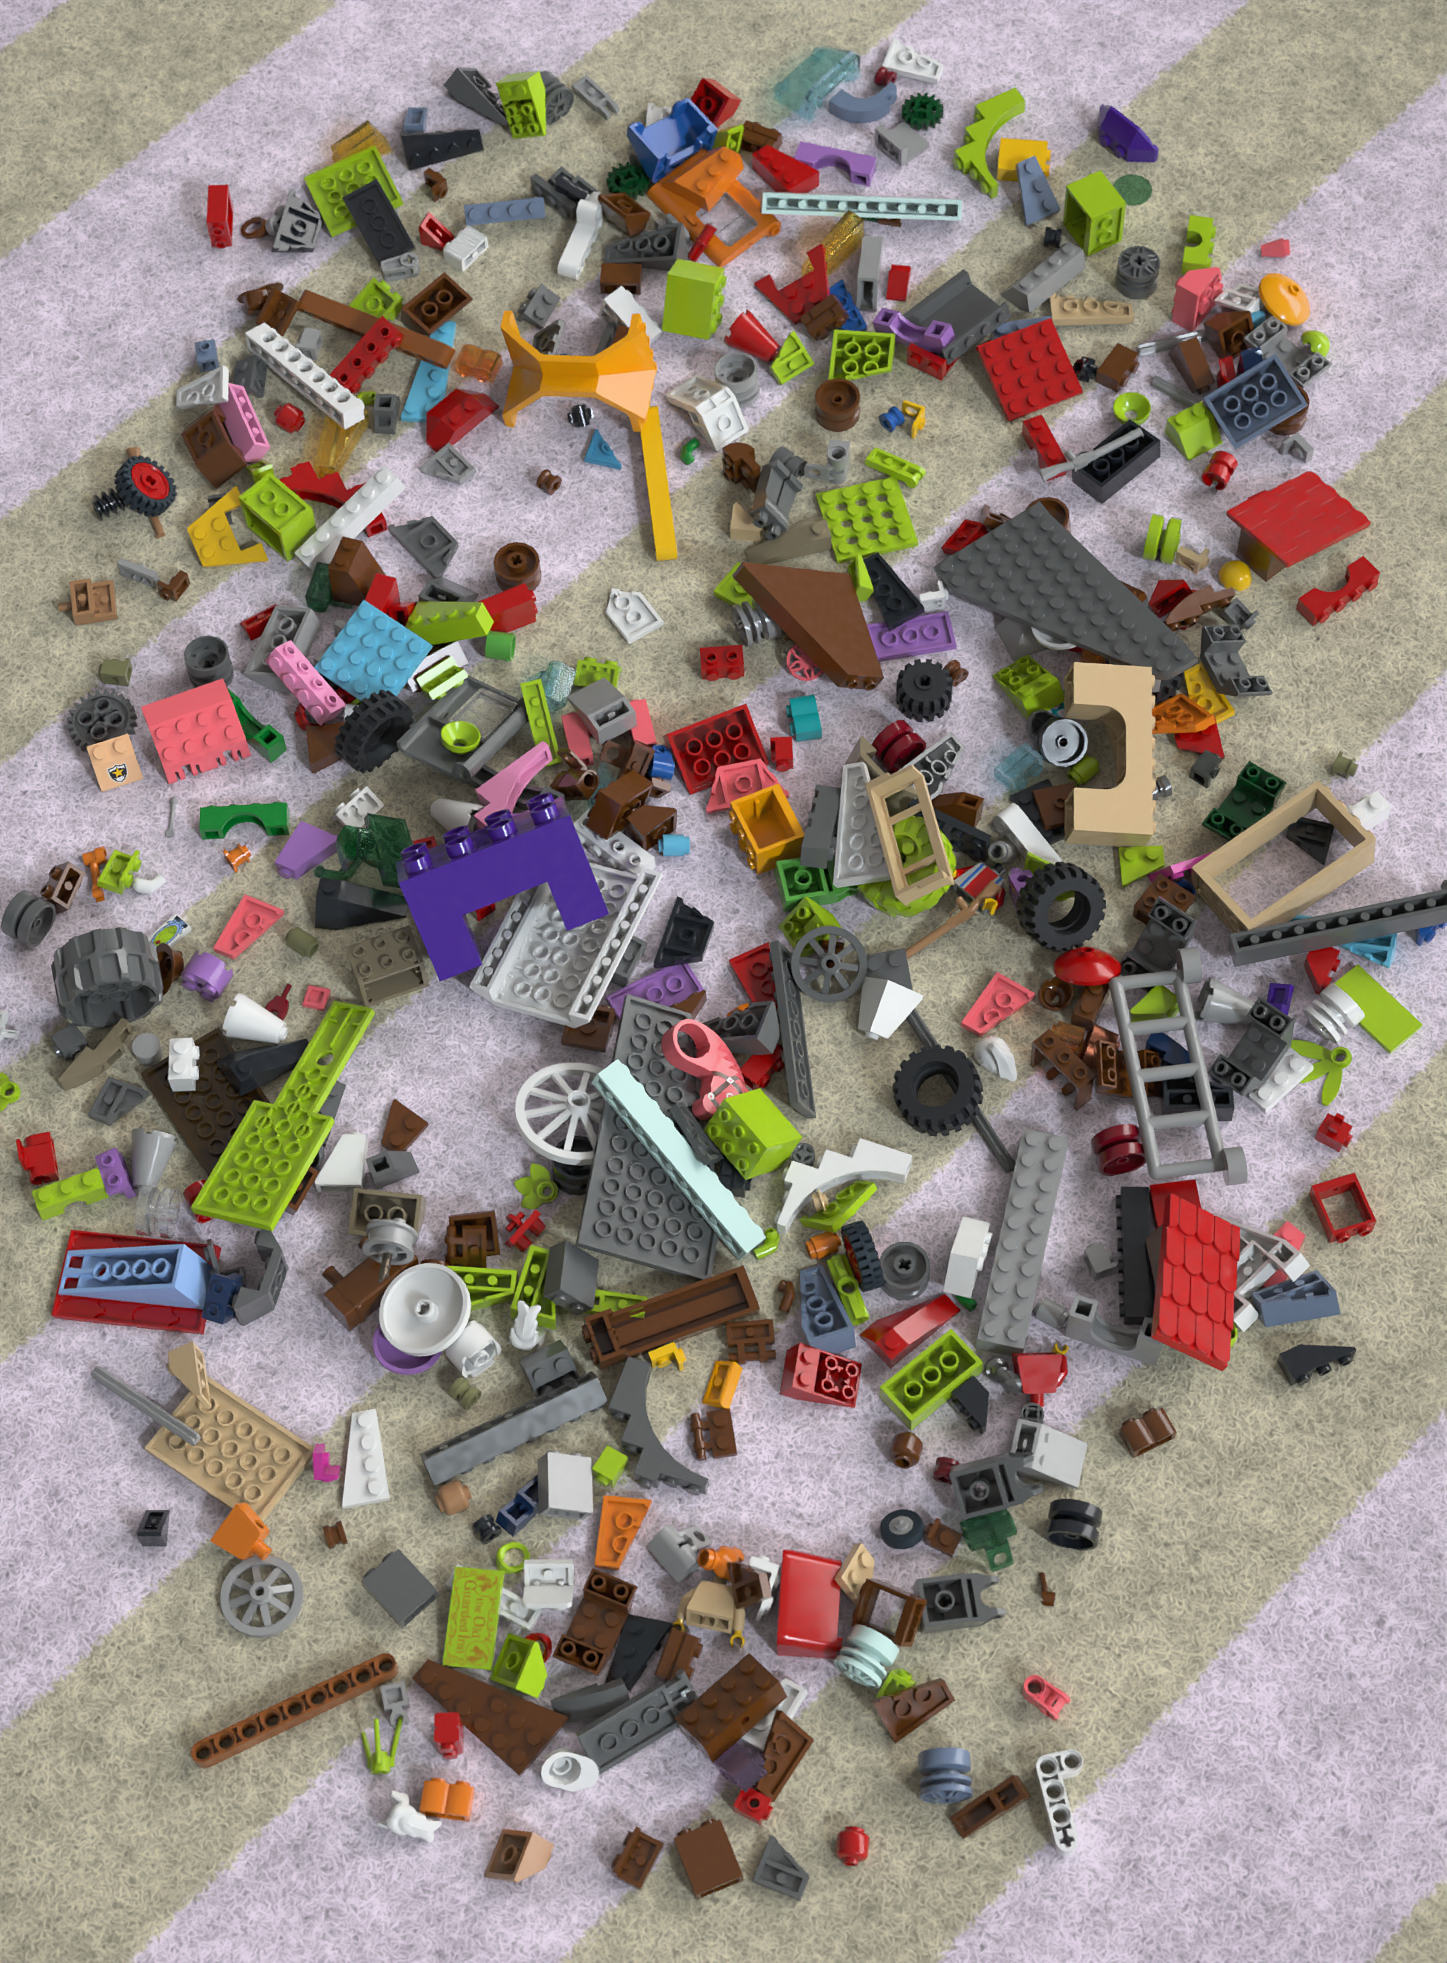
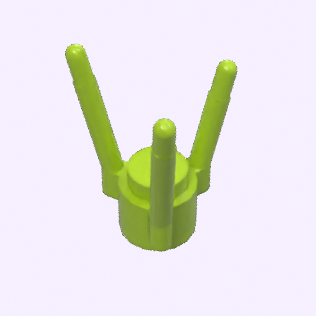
[361,1717,403,1775]

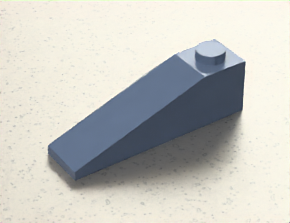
[800,1264,856,1354]

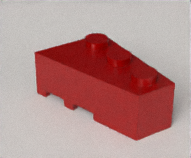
[752,145,819,193]

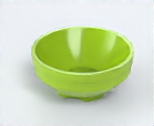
[1113,392,1151,425]
[441,721,481,755]

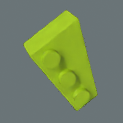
[510,1245,556,1330]
[447,1266,519,1311]

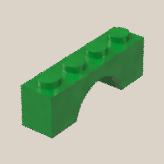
[227,688,287,763]
[199,802,290,840]

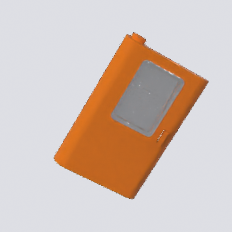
[646,149,781,268]

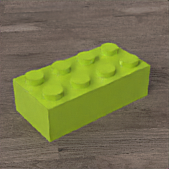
[879,1329,983,1431]

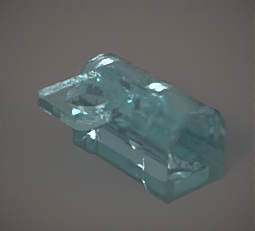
[522,661,577,712]

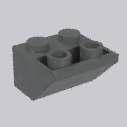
[418,577,478,602]
[518,1340,579,1398]

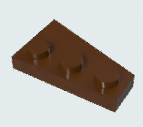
[752,1709,814,1802]

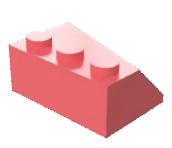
[1171,267,1224,332]

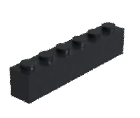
[1115,1187,1154,1325]

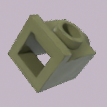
[98,658,133,686]

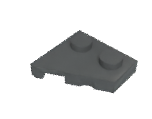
[88,1076,149,1126]
[753,1835,810,1902]

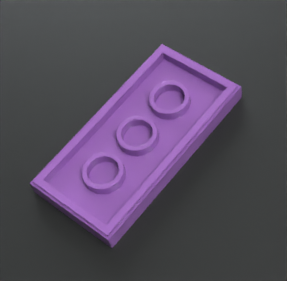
[867,611,957,662]
[605,964,704,1022]

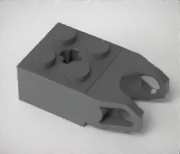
[949,1452,1044,1520]
[913,1573,1006,1634]

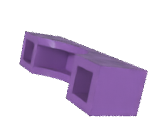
[794,141,876,187]
[872,307,956,355]

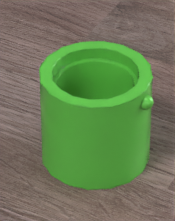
[485,631,516,662]

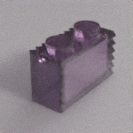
[714,1743,767,1792]

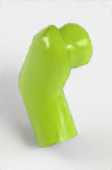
[753,1228,780,1260]

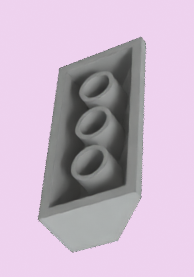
[1000,242,1085,313]
[244,606,321,692]

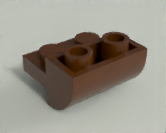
[722,442,761,494]

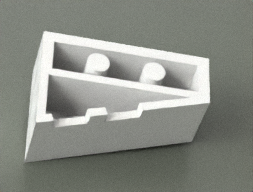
[598,286,661,345]

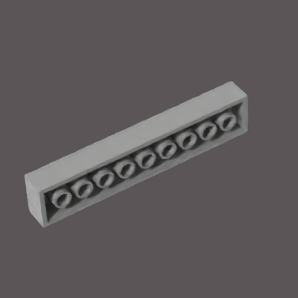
[976,1128,1069,1356]

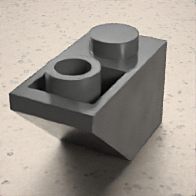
[366,1151,420,1189]

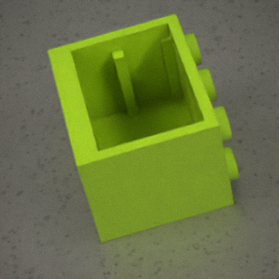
[1063,170,1126,257]
[662,259,727,340]
[239,472,317,562]
[704,1088,803,1180]

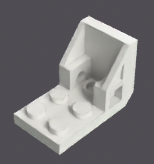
[665,374,749,451]

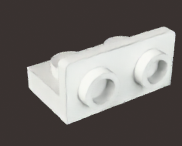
[332,786,384,835]

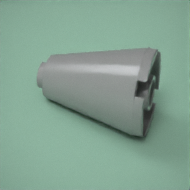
[1195,977,1255,1025]
[131,1128,178,1194]

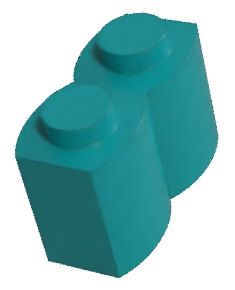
[785,694,822,742]

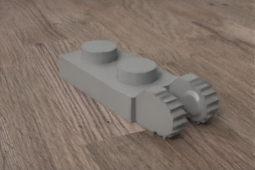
[571,75,620,120]

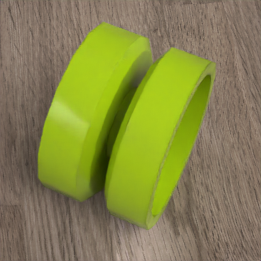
[1143,513,1182,565]

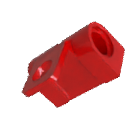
[16,1131,59,1185]

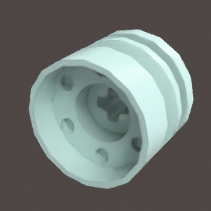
[834,1624,899,1689]

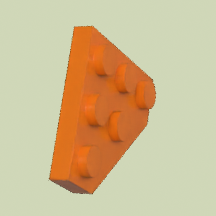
[1152,693,1215,734]

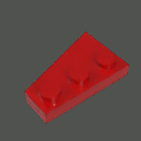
[729,942,778,1009]

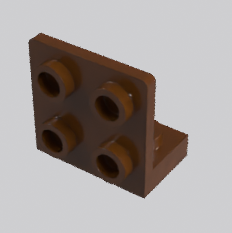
[1133,874,1196,925]

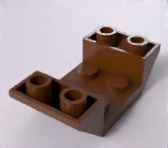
[181,403,248,489]
[1093,1040,1161,1098]
[552,1568,638,1676]

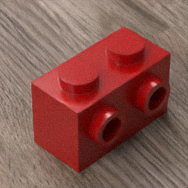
[700,645,745,681]

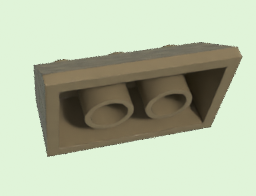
[348,1188,426,1241]

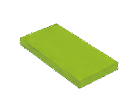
[1334,964,1423,1054]

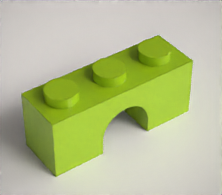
[1181,215,1216,274]
[32,1167,109,1221]

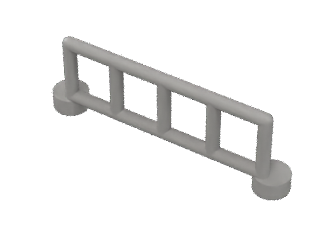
[1109,947,1247,1186]

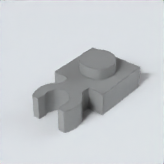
[380,1681,410,1728]

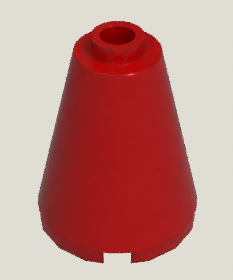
[723,309,781,363]

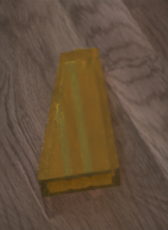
[801,210,864,278]
[314,409,370,478]

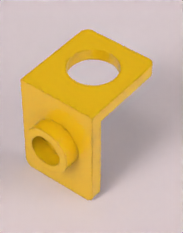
[902,400,926,439]

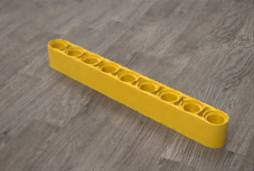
[640,405,678,561]

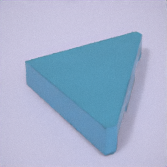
[584,429,622,470]

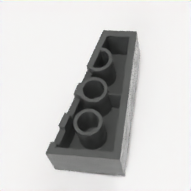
[800,785,841,869]

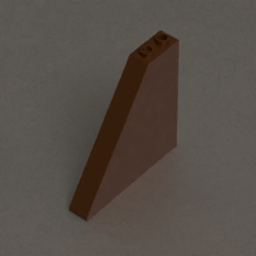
[733,562,884,691]

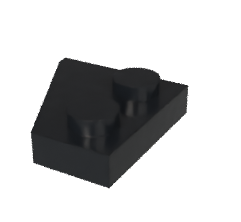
[1286,817,1334,865]

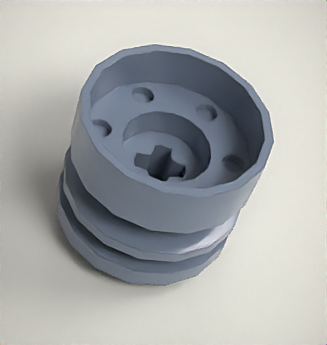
[918,1747,972,1804]

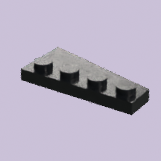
[399,129,484,171]

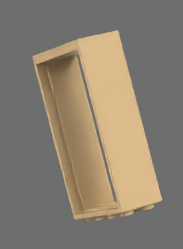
[1192,781,1376,934]

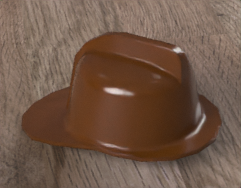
[237,282,284,316]
[156,943,184,996]

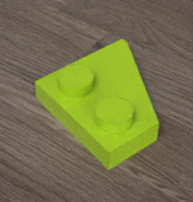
[769,331,814,386]

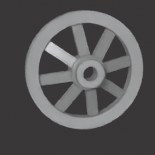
[220,1556,304,1638]

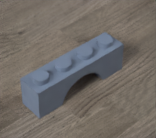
[464,197,545,226]

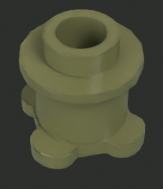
[1331,751,1358,779]

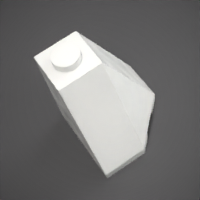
[858,977,923,1041]

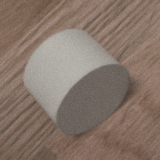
[132,1033,163,1066]

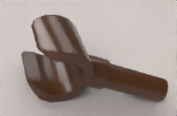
[1039,1572,1055,1606]

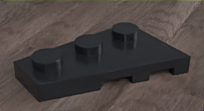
[605,1614,675,1691]

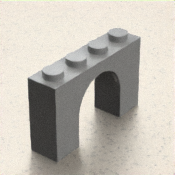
[1065,1294,1163,1366]

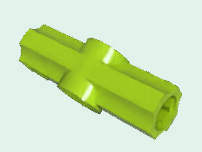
[826,1254,870,1326]

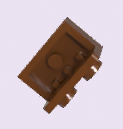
[255,288,301,337]
[611,1826,664,1891]

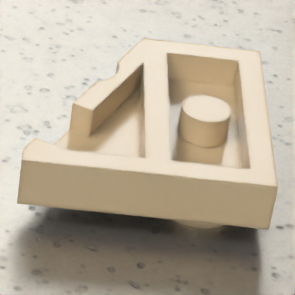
[834,1543,875,1606]

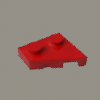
[1174,717,1225,759]

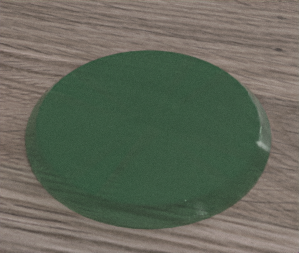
[1113,174,1152,206]

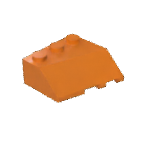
[661,146,744,212]

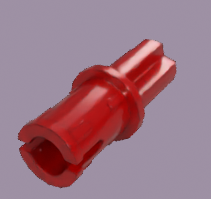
[688,223,718,262]

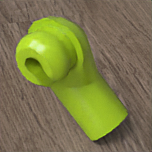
[356,391,376,405]

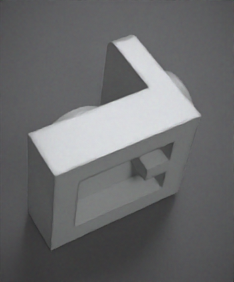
[1280,433,1314,464]

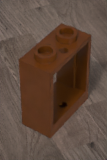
[851,1578,927,1647]

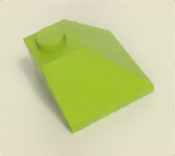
[489,1633,547,1698]

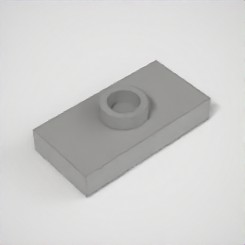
[117,558,159,588]

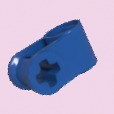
[648,744,675,780]

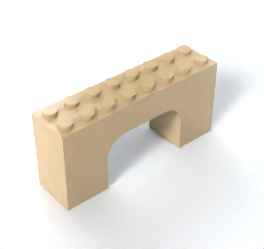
[1064,662,1156,847]

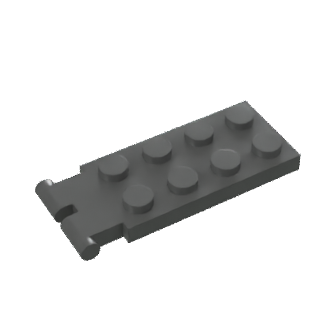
[575,1669,698,1775]

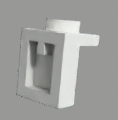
[919,581,949,611]

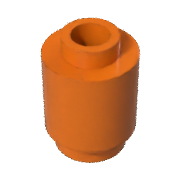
[805,1232,841,1260]

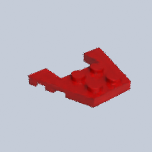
[754,243,830,324]

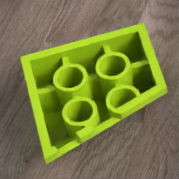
[828,329,895,381]

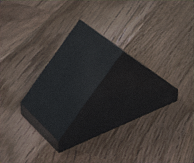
[137,1510,170,1546]

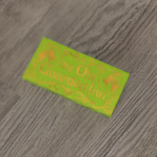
[442,1566,504,1671]

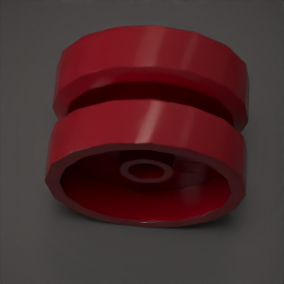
[872,720,926,774]
[1091,1124,1146,1176]

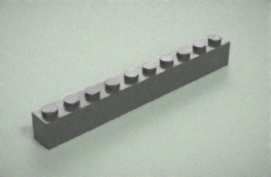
[1229,889,1447,967]

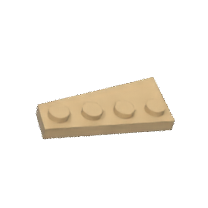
[1049,293,1134,326]

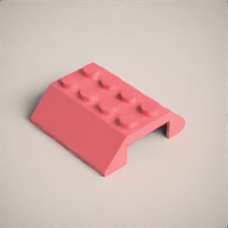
[141,679,251,784]

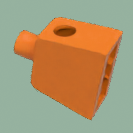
[210,1503,272,1561]

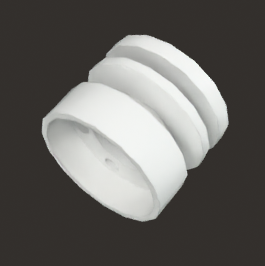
[1303,983,1365,1044]

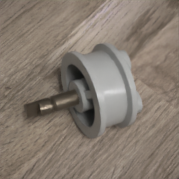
[362,1218,418,1283]

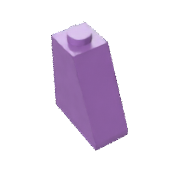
[275,821,341,880]

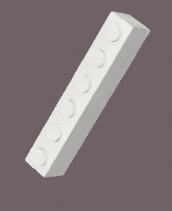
[295,465,406,575]

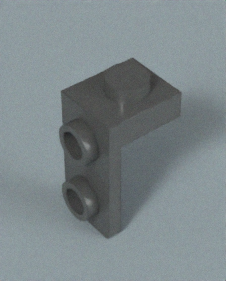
[204,1239,247,1283]

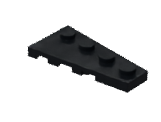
[863,552,925,631]

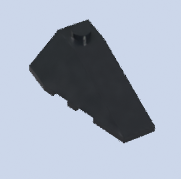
[315,878,408,930]

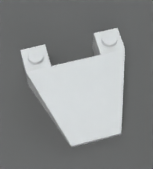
[1222,1217,1310,1332]

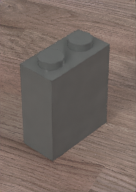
[543,1240,599,1315]
[362,1549,439,1629]

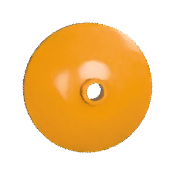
[1258,273,1310,326]

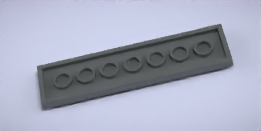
[769,940,816,1119]

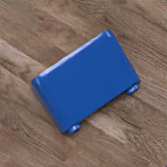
[626,98,718,183]

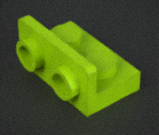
[574,657,622,689]

